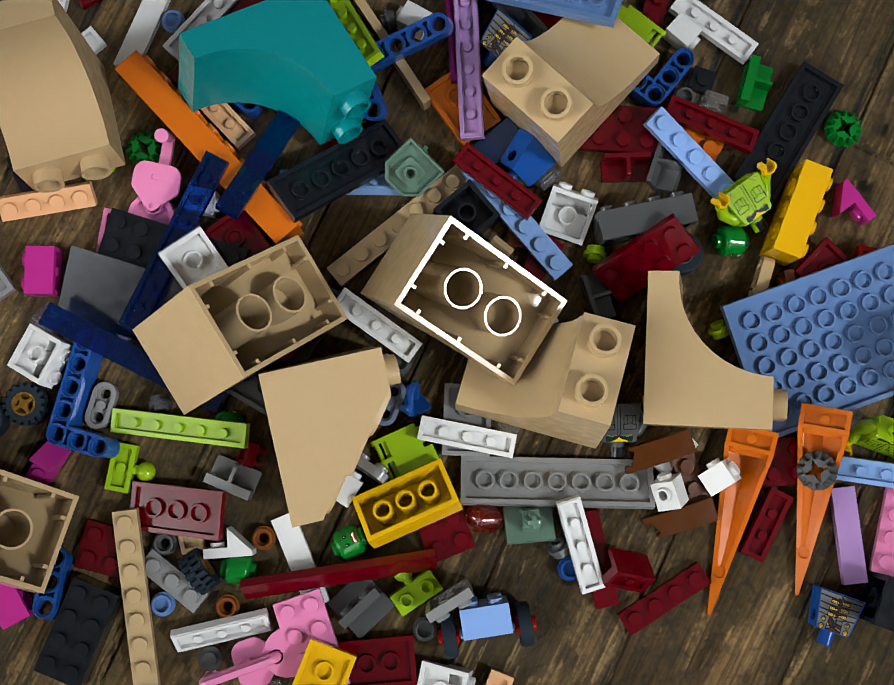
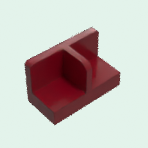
[600,152,652,183]
[601,548,656,593]

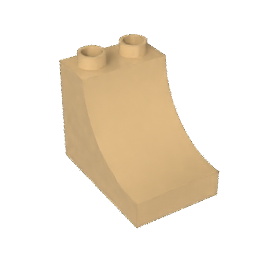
[0,0,126,193]
[482,17,660,167]
[361,213,568,386]
[133,235,348,415]
[643,271,788,431]
[455,312,636,449]

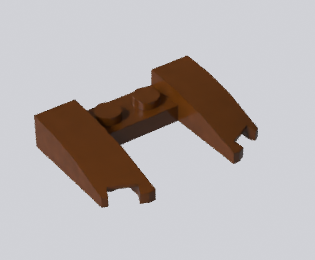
[625,427,719,538]

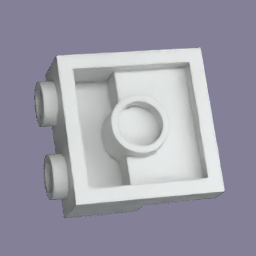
[539,181,598,245]
[7,323,73,389]
[417,659,476,685]

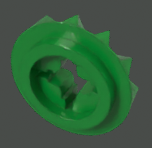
[824,110,863,147]
[125,130,162,165]

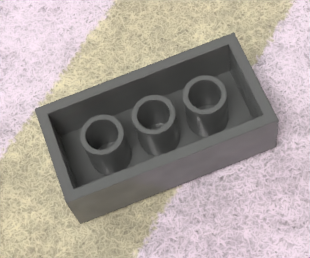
[591,191,698,247]

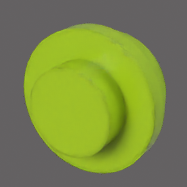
[583,244,607,263]
[708,319,729,340]

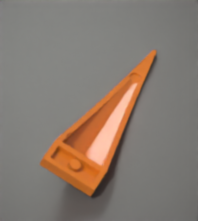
[795,403,853,596]
[707,429,779,615]

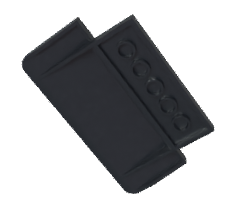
[58,208,250,341]

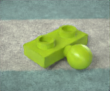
[104,442,156,493]
[389,570,443,616]

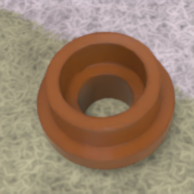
[252,525,276,550]
[216,594,240,618]

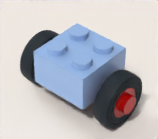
[437,593,537,659]

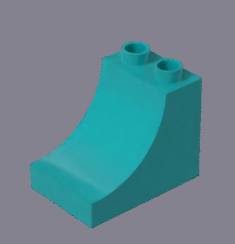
[178,0,377,145]

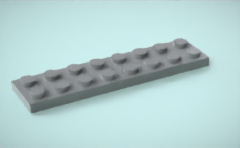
[460,456,655,509]

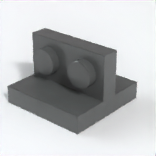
[327,579,395,639]

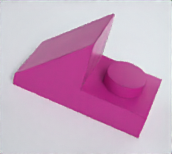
[832,178,877,226]
[25,441,71,486]

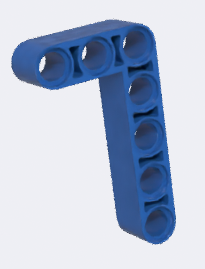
[364,12,454,122]
[627,48,694,108]
[46,330,120,458]
[32,547,73,621]

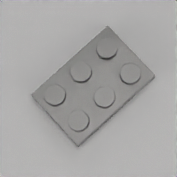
[442,383,491,457]
[425,577,474,624]

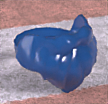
[398,380,431,417]

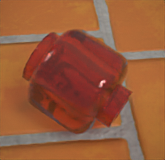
[466,504,503,534]

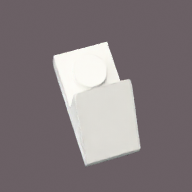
[203,526,257,559]

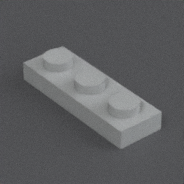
[145,548,211,613]

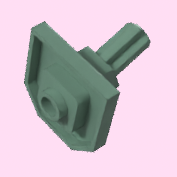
[385,137,445,197]
[503,506,556,545]

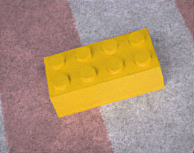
[759,159,833,266]
[351,458,463,549]

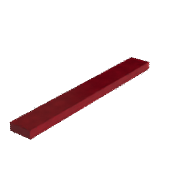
[240,549,438,599]

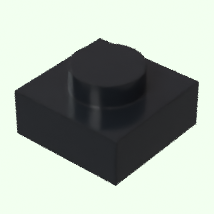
[687,65,717,97]

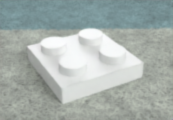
[158,226,228,289]

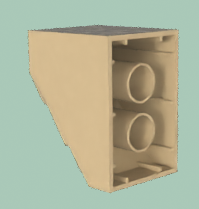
[258,346,401,528]
[0,469,79,594]

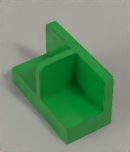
[734,54,773,112]

